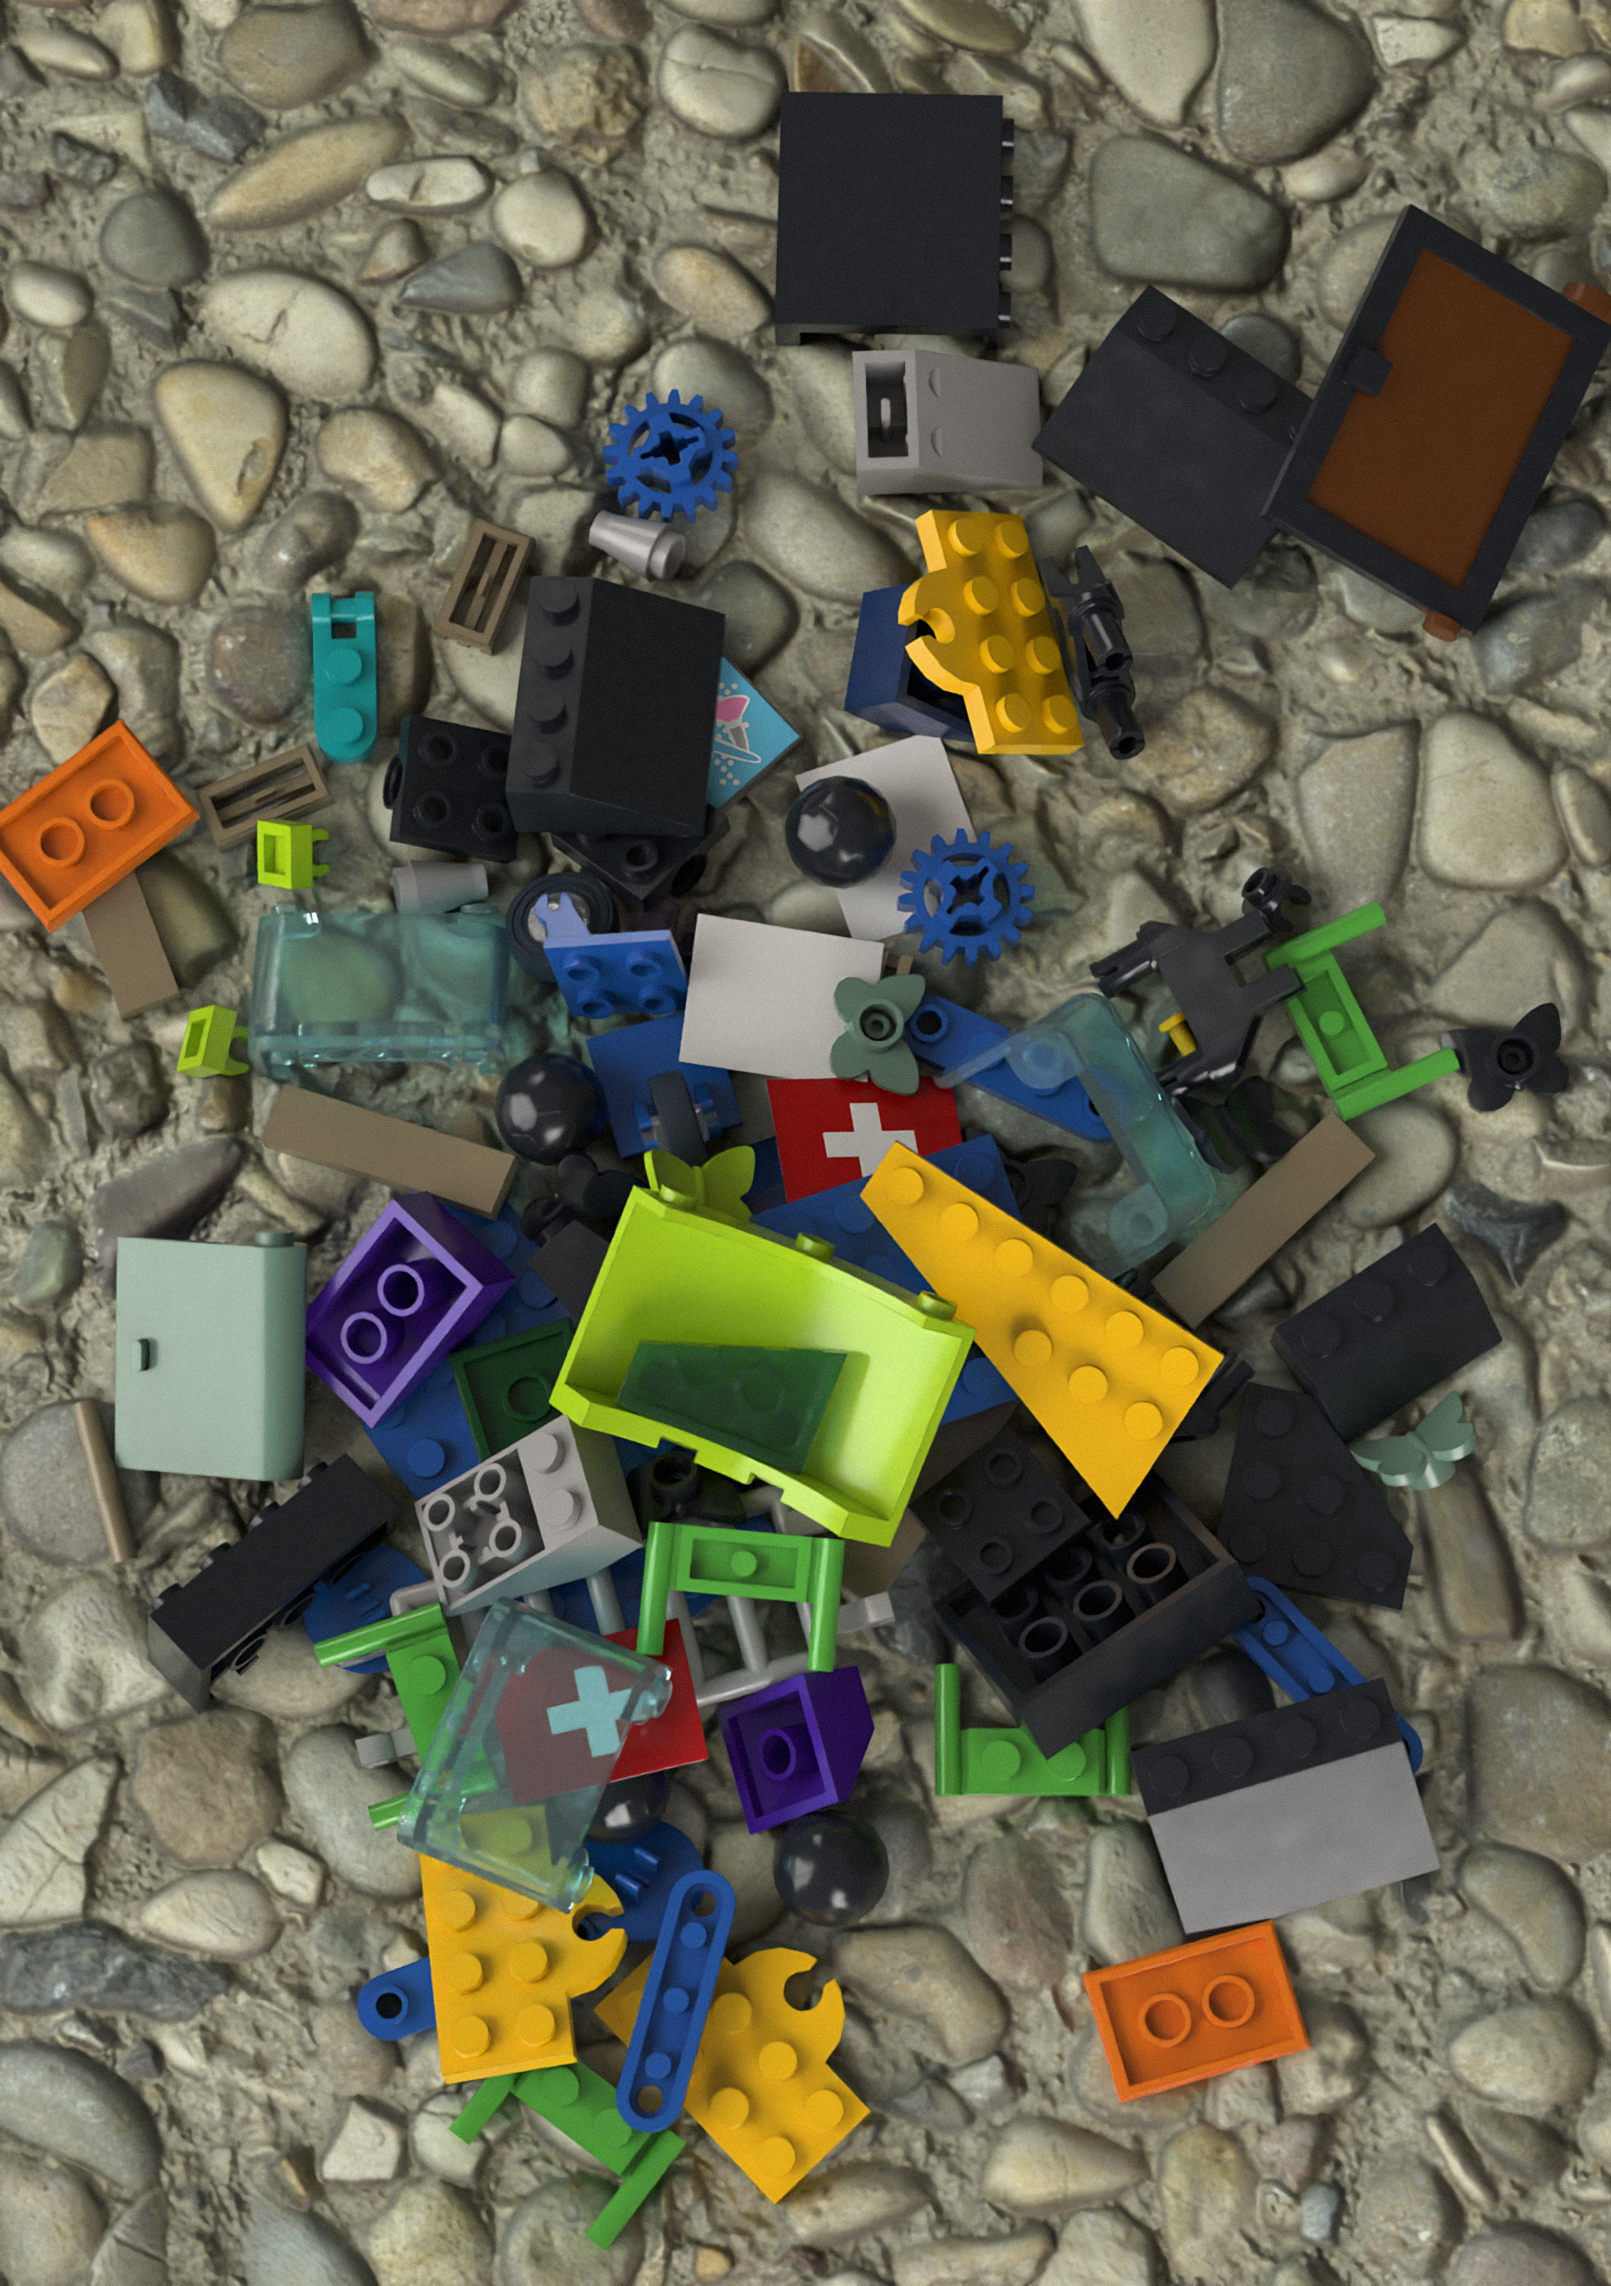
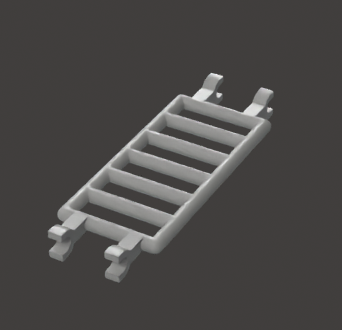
[336,1485,896,1769]

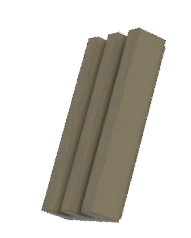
[432,518,536,656]
[193,742,335,852]

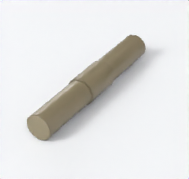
[71,1399,138,1566]

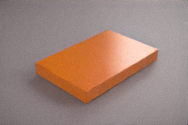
[0,719,201,934]
[1082,1919,1311,2104]

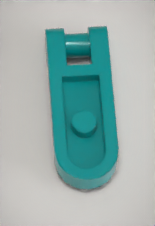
[311,591,379,765]

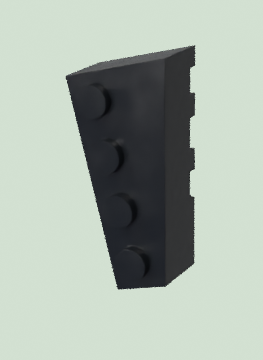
[148,1453,398,1715]

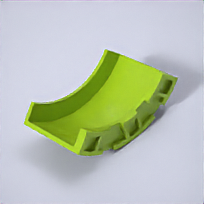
[549,1183,977,1548]

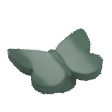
[829,974,926,1096]
[1346,1391,1479,1490]

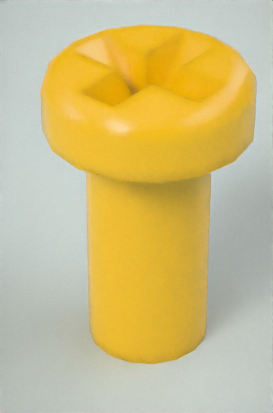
[1158,1011,1196,1056]

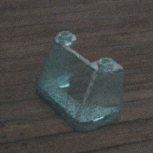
[247,904,513,1077]
[396,1596,673,1915]

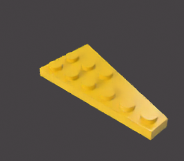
[859,1140,1225,1520]

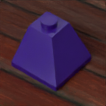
[716,1665,875,1835]

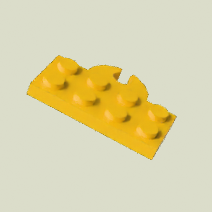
[898,510,1085,755]
[416,1804,628,2084]
[593,1947,871,2205]

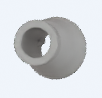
[589,510,686,582]
[393,860,488,922]

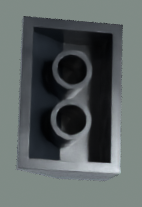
[1270,1222,1503,1446]

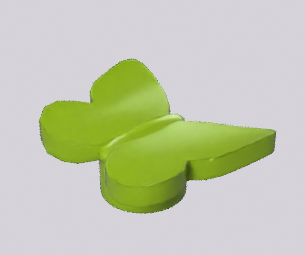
[644,1145,755,1222]

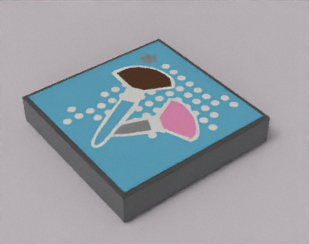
[708,652,804,814]

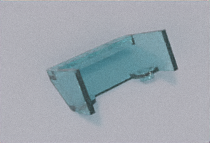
[932,992,1216,1280]

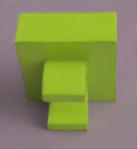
[257,818,329,890]
[176,1005,256,1079]

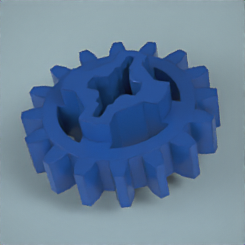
[603,389,739,524]
[897,828,1035,969]

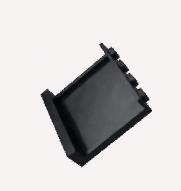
[775,91,1014,350]

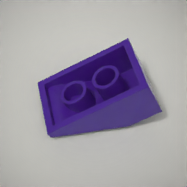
[305,1191,517,1429]

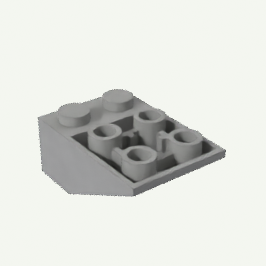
[852,349,1043,495]
[414,1414,644,1617]

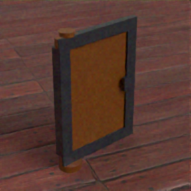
[1259,204,1611,642]

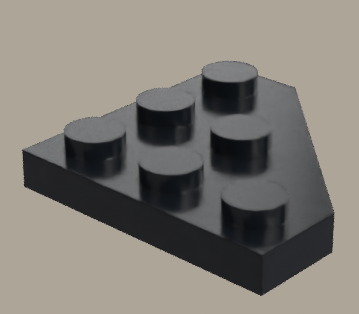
[1216,1382,1414,1614]

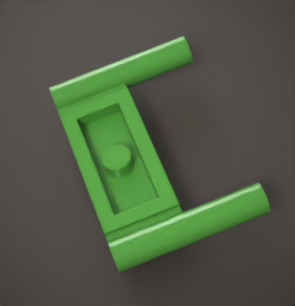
[1261,901,1460,1122]
[636,1521,846,1672]
[314,1601,501,1831]
[935,1664,1131,1797]
[449,2060,686,2251]

